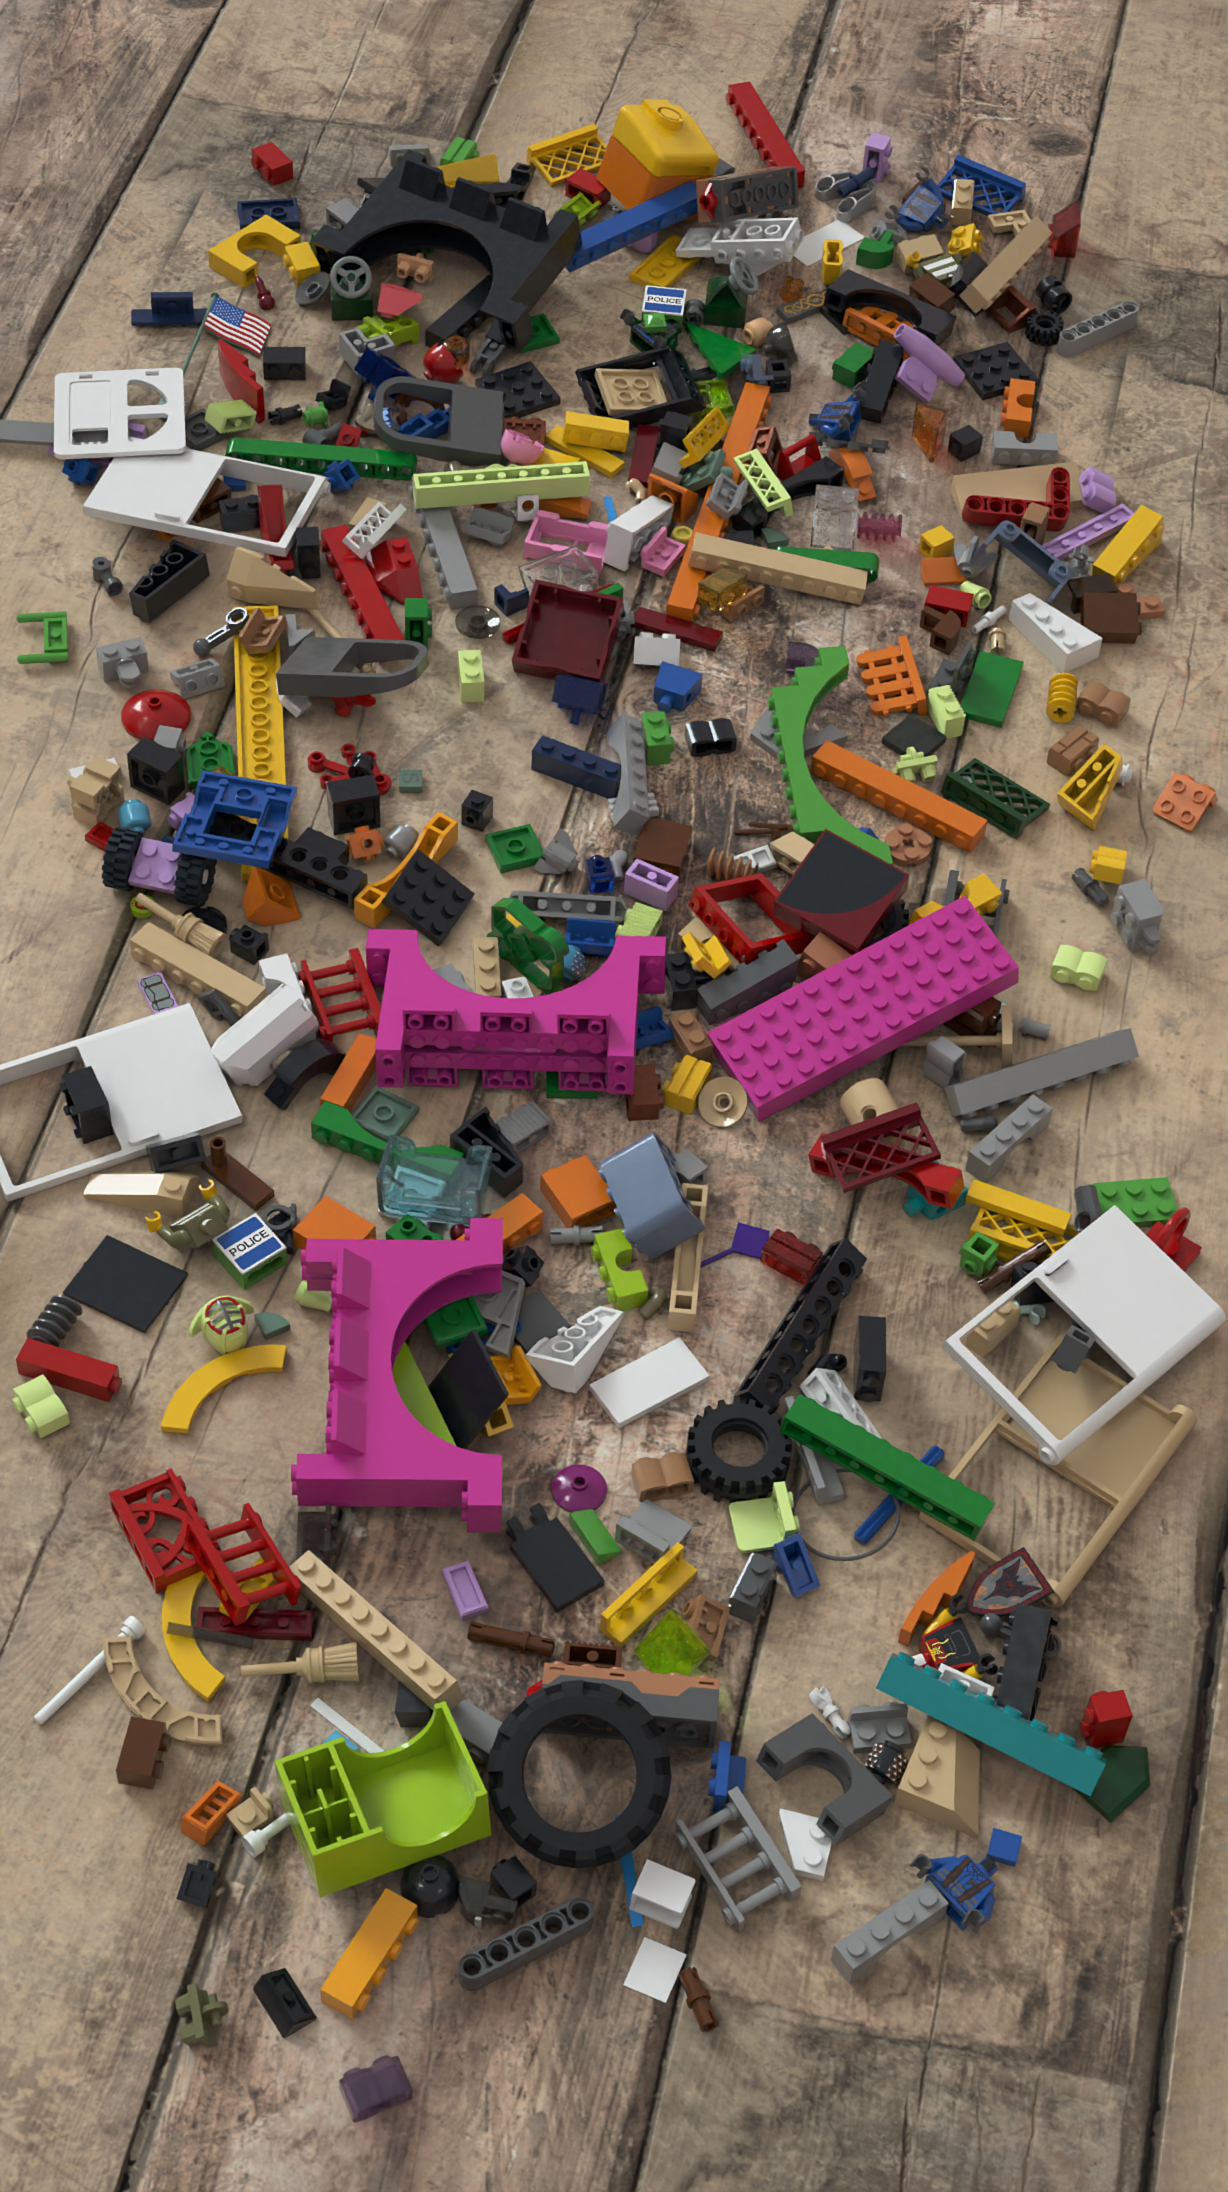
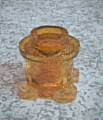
[780,276,804,303]

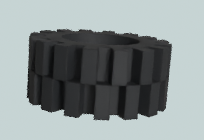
[1025,310,1064,346]

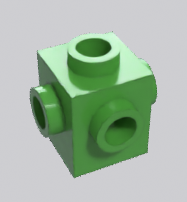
[959,1231,999,1278]

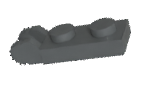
[470,338,508,376]

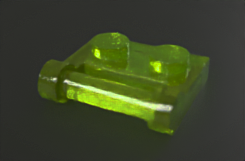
[695,379,733,419]

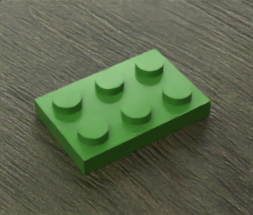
[1093,1177,1177,1228]

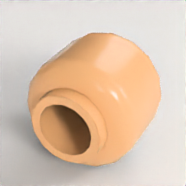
[742,317,774,347]

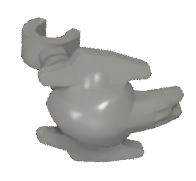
[1059,545,1095,580]

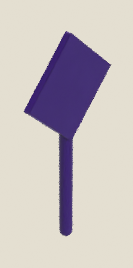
[700,1222,770,1268]

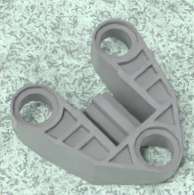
[815,171,877,223]

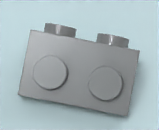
[706,473,749,520]
[462,506,515,546]

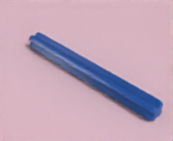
[854,1445,945,1545]

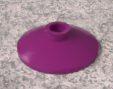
[551,1465,607,1513]

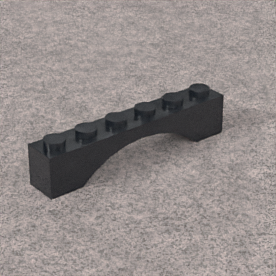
[732,456,844,539]

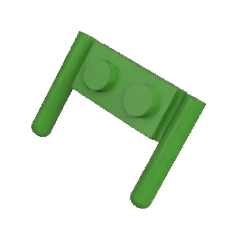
[16,611,68,664]

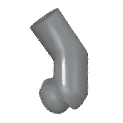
[608,850,629,881]

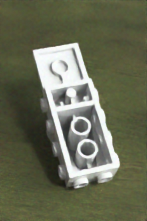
[675,218,804,277]

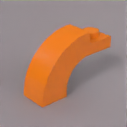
[828,447,877,504]

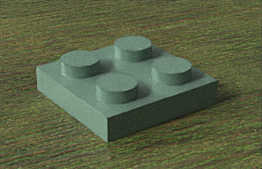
[680,449,726,492]

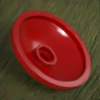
[121,689,191,740]

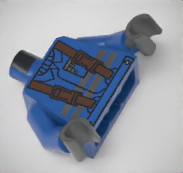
[885,167,948,232]
[809,382,867,442]
[910,1854,998,1933]

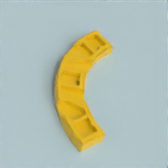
[161,1344,287,1434]
[161,1556,226,1702]

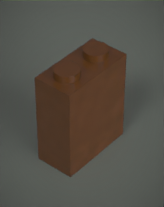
[1080,592,1142,644]
[633,818,692,880]

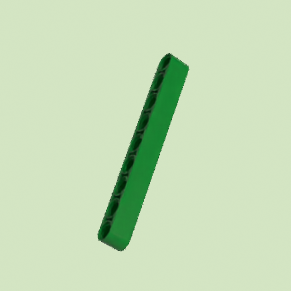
[225,438,418,481]

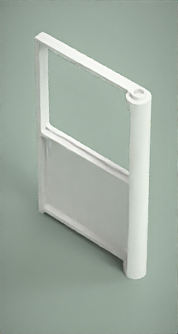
[83,437,331,557]
[942,1205,1226,1465]

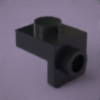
[315,379,351,410]

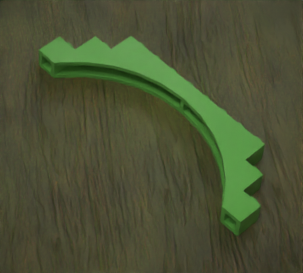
[767,646,893,865]

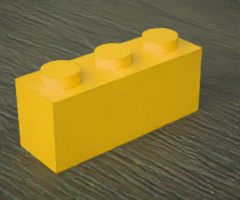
[562,411,629,452]

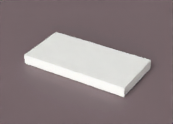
[589,1337,710,1429]

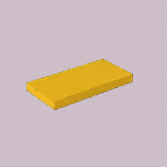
[629,234,703,288]

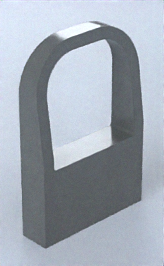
[373,376,503,466]
[276,637,429,697]

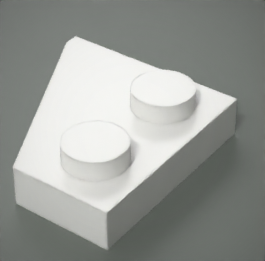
[778,1808,832,1881]

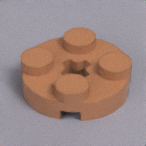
[885,823,932,867]

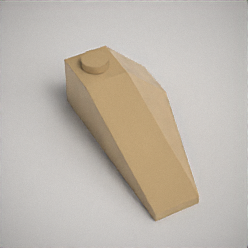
[226,546,319,609]

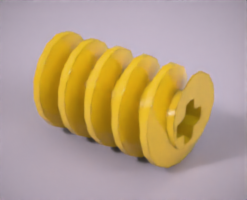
[1046,672,1078,723]

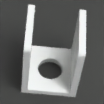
[629,1859,695,1929]

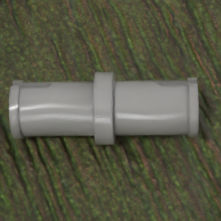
[550,1225,603,1246]

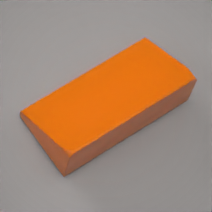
[920,557,967,585]

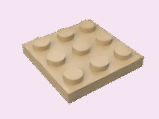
[595,368,667,416]

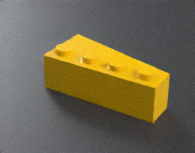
[1092,505,1164,584]

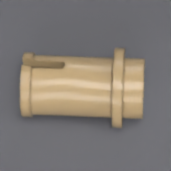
[989,627,1007,656]

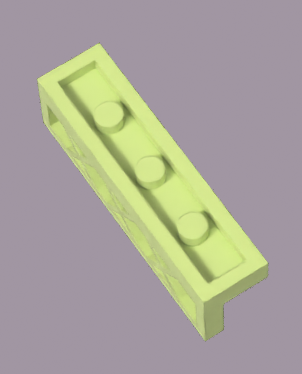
[733,449,793,518]

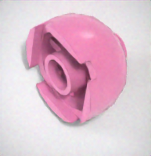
[501,429,545,466]

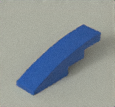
[397,407,449,439]

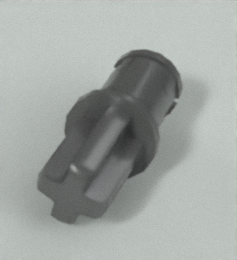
[1072,868,1109,907]

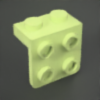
[729,1481,800,1553]

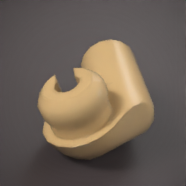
[625,478,647,505]

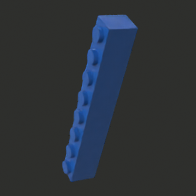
[565,181,698,273]

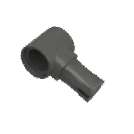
[302,423,342,445]

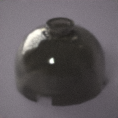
[763,321,798,365]

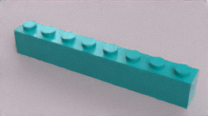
[876,1652,1106,1797]

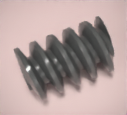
[27,1295,83,1347]

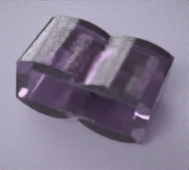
[339,2055,413,2122]

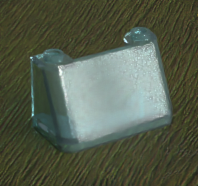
[376,1135,493,1226]

